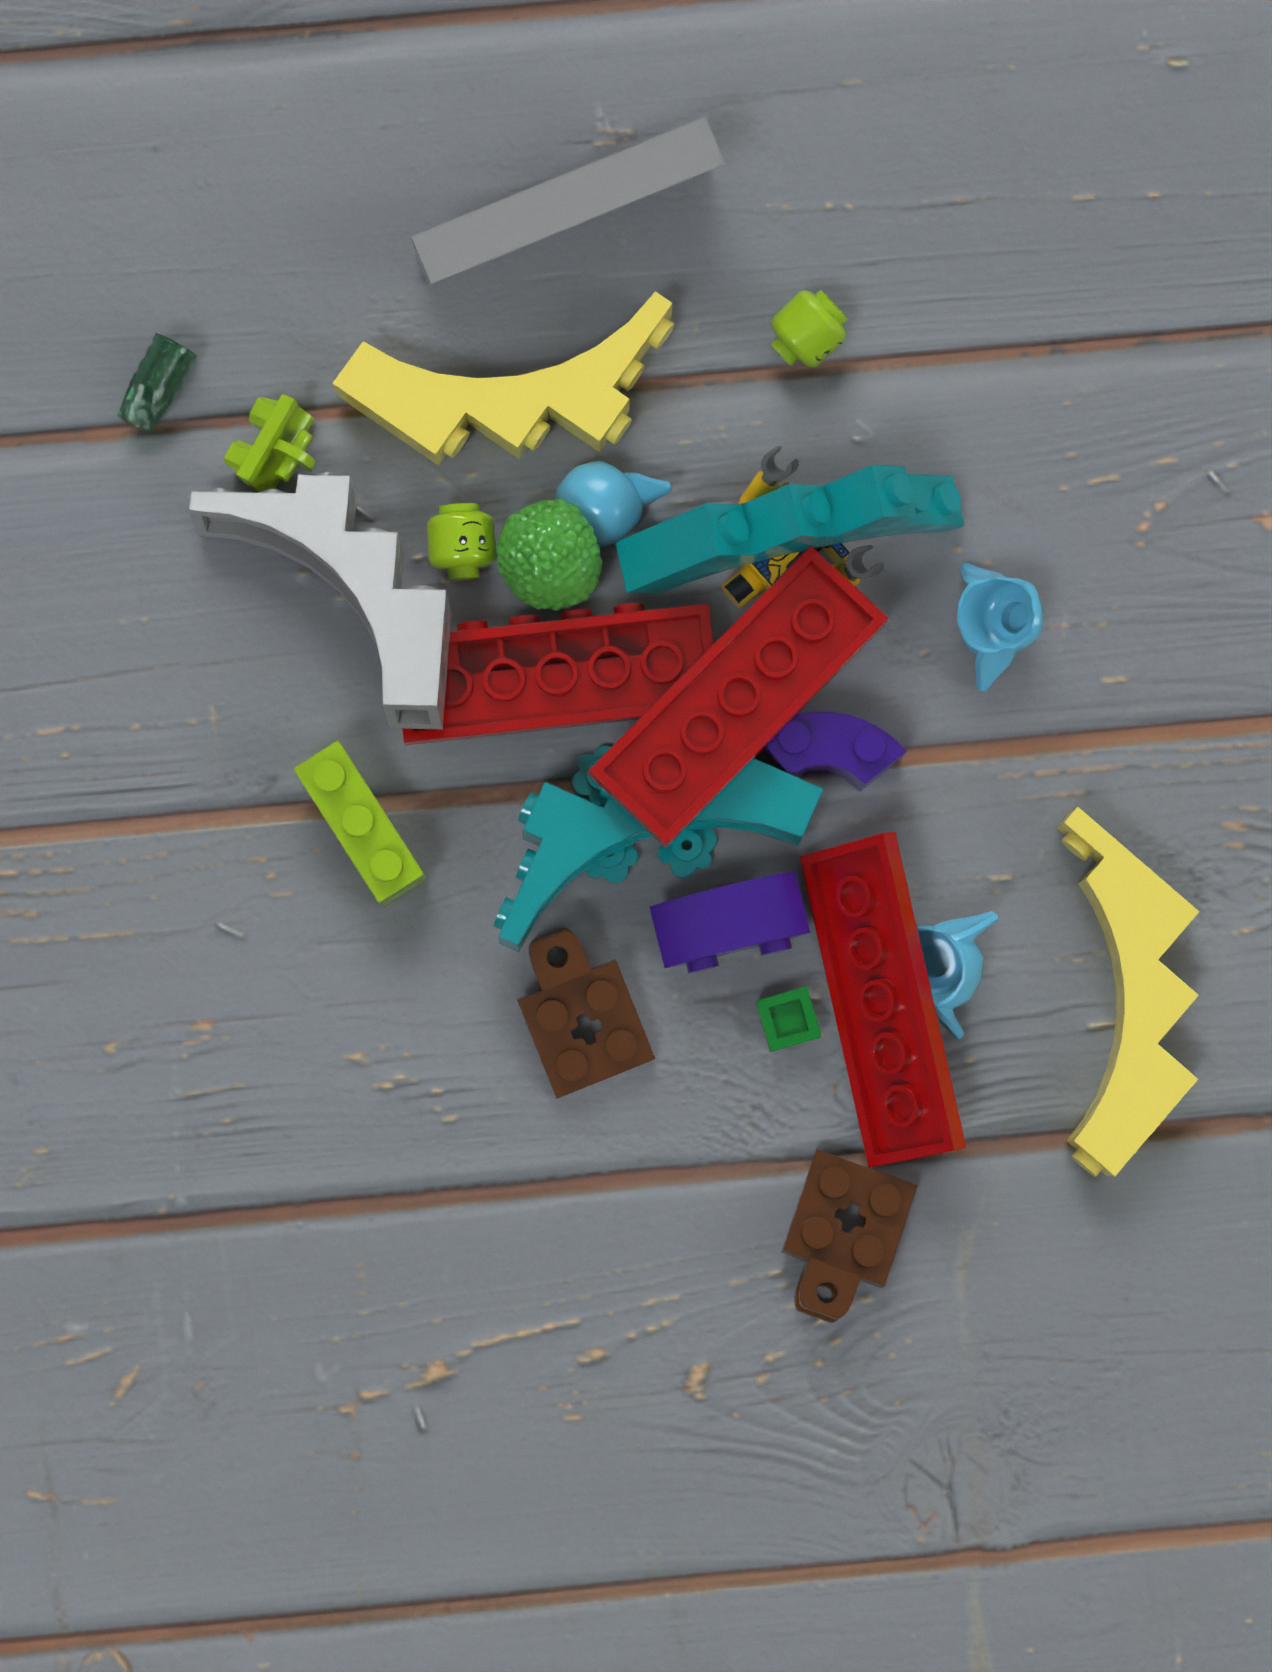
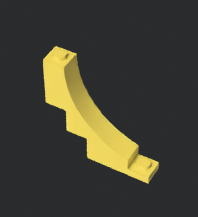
[1057,807,1200,1177]

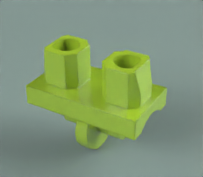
[224,394,316,493]

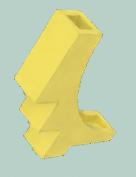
[333,291,675,466]

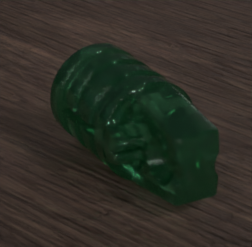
[117,333,197,433]

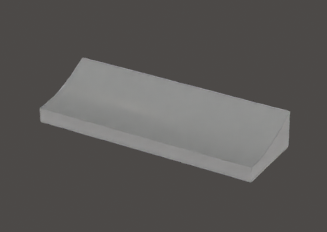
[411,117,726,285]

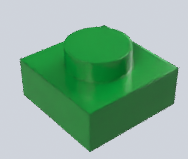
[755,986,822,1052]

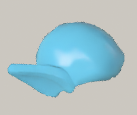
[555,460,672,548]
[957,563,1044,691]
[917,911,998,1039]

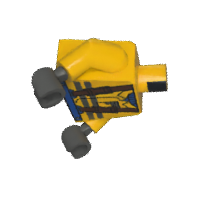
[721,446,884,609]

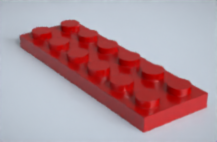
[588,546,889,848]
[799,832,967,1168]

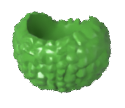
[496,499,602,610]

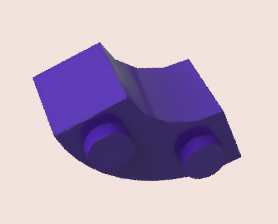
[761,711,907,792]
[649,871,811,974]

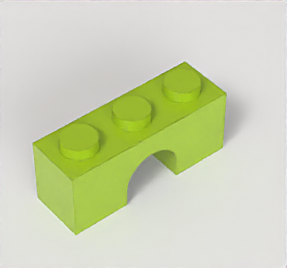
[293,740,428,908]

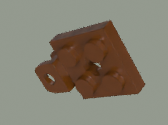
[517,927,655,1099]
[781,1149,918,1323]

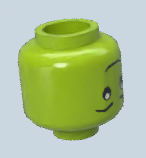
[771,289,849,368]
[426,503,497,581]

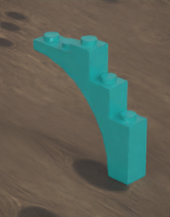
[615,465,965,593]
[493,759,823,952]

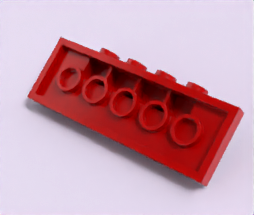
[402,603,713,746]

